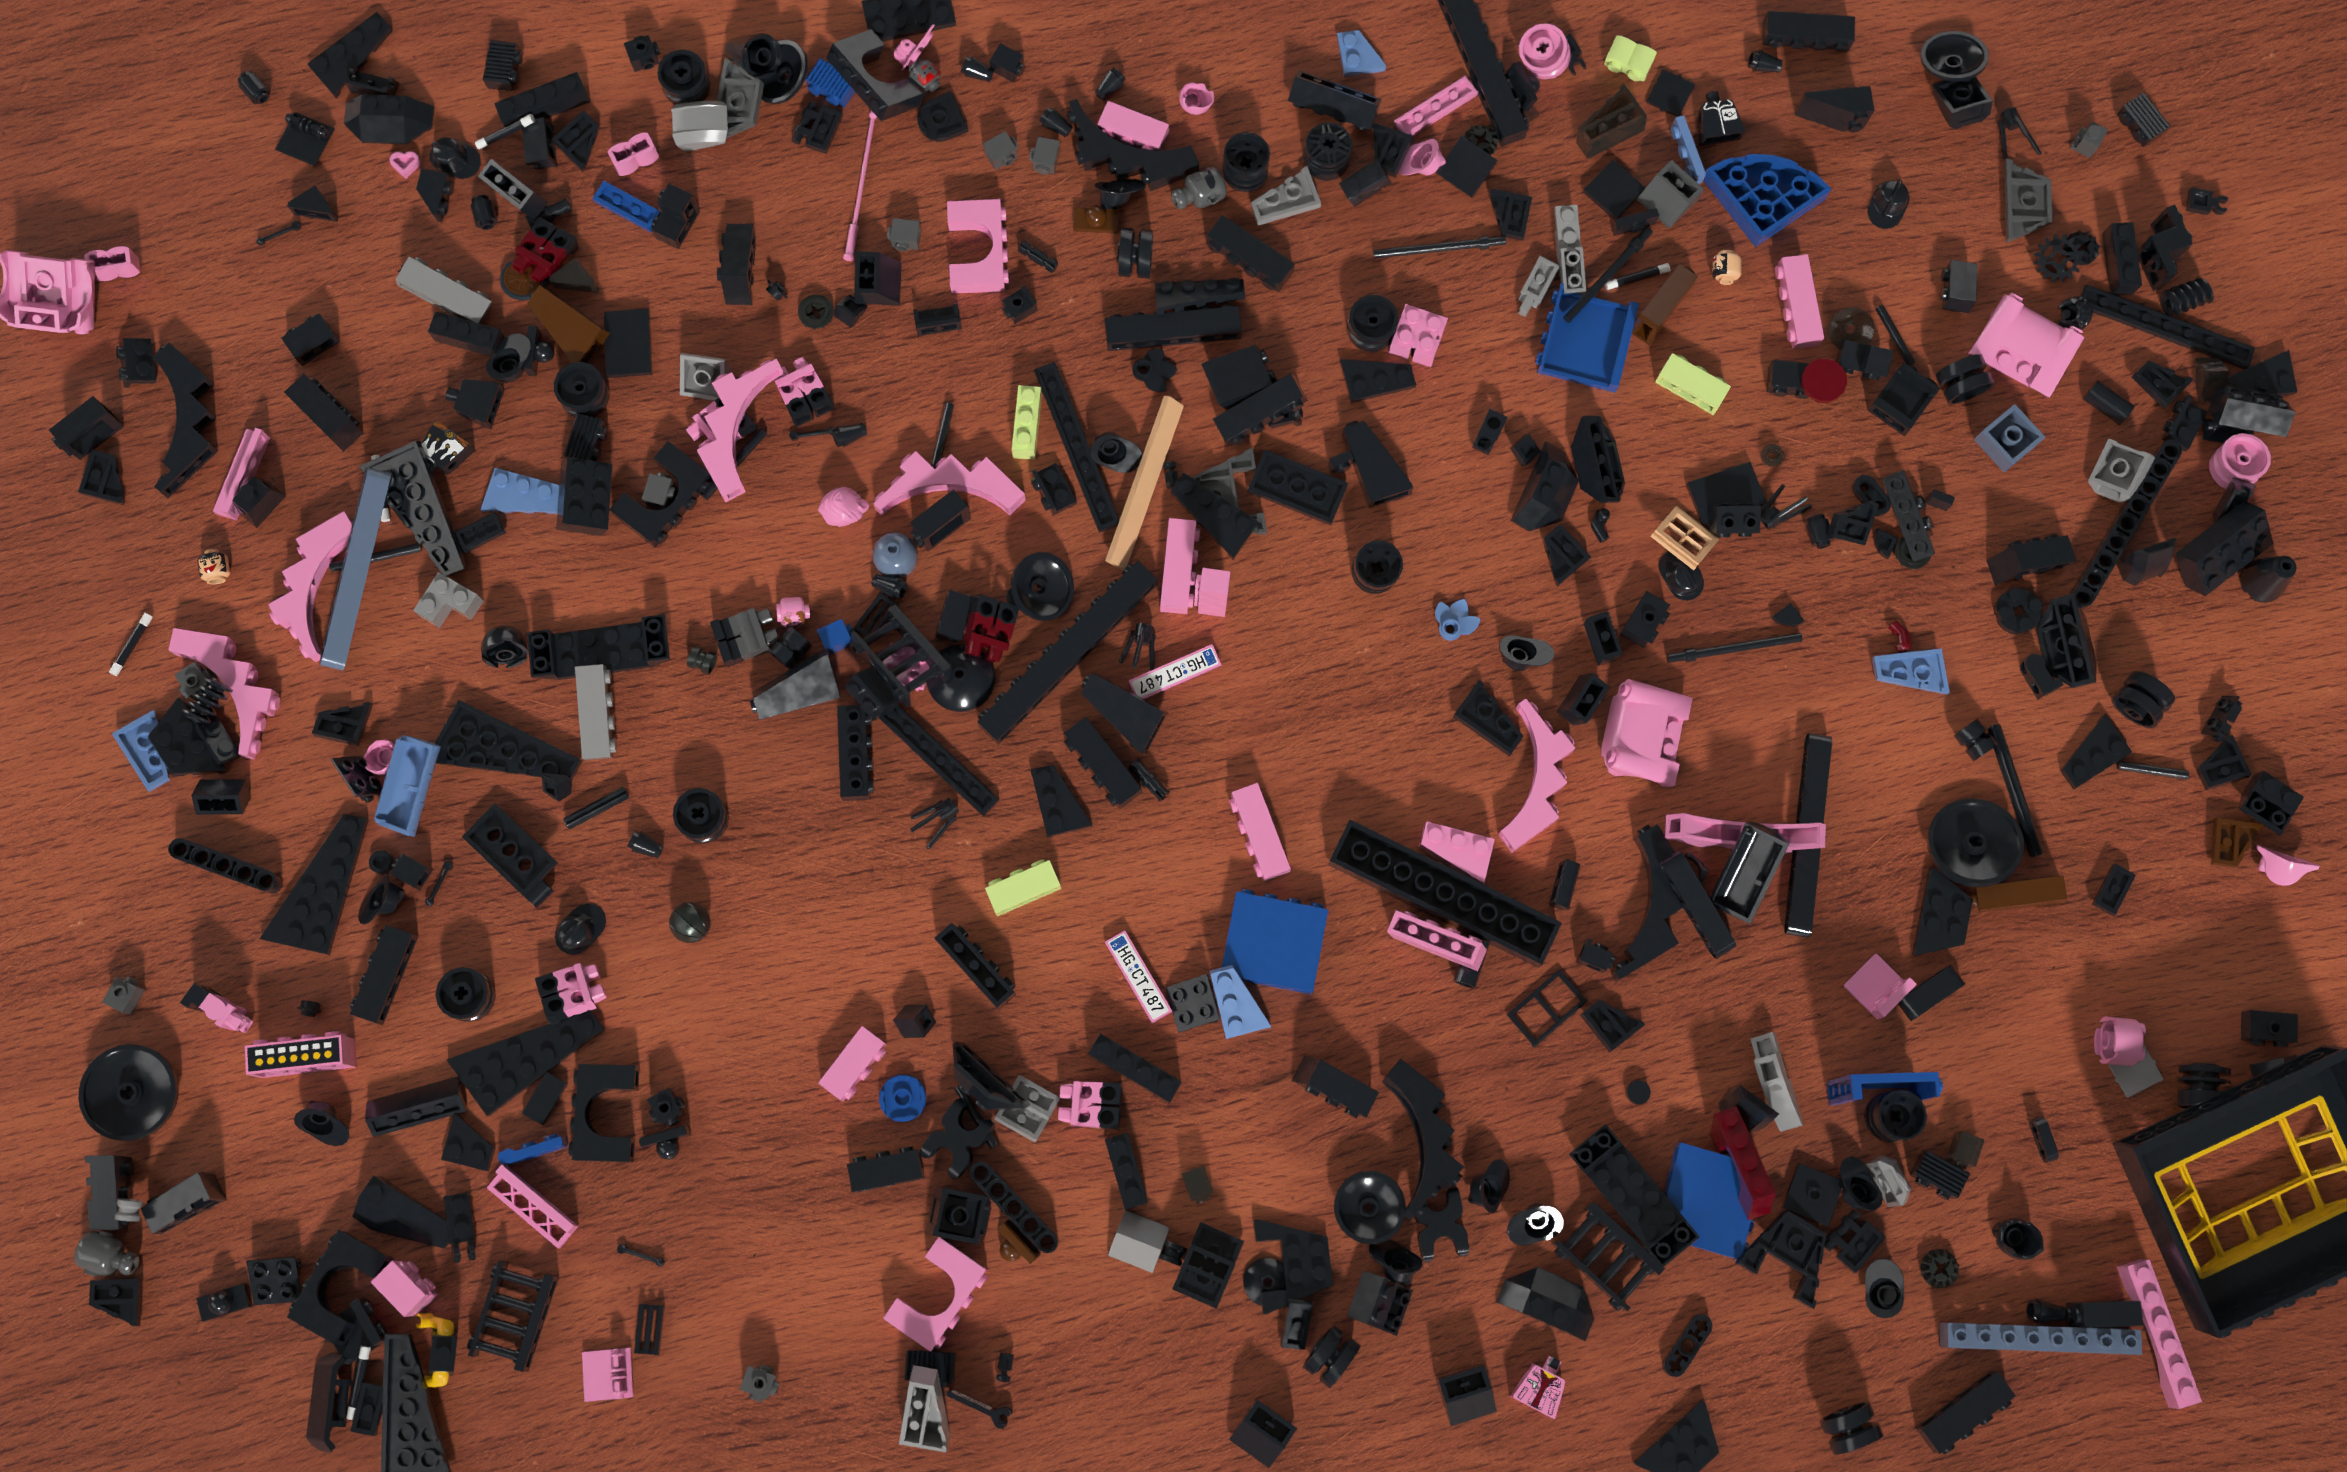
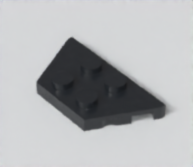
[148,697,226,777]
[1912,868,1973,956]
[1633,1400,1719,1472]

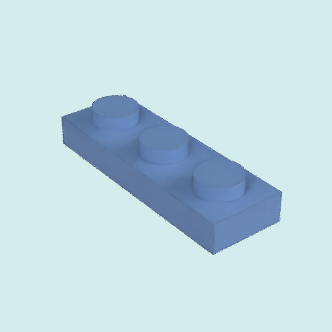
[1671,115,1706,184]

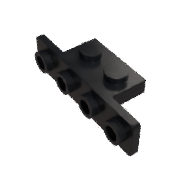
[1883,470,1935,562]

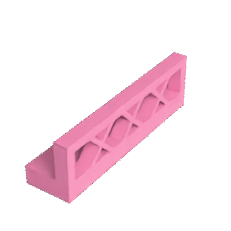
[213,428,270,521]
[487,1165,578,1249]

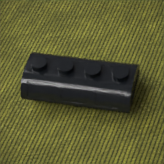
[1710,821,1790,924]

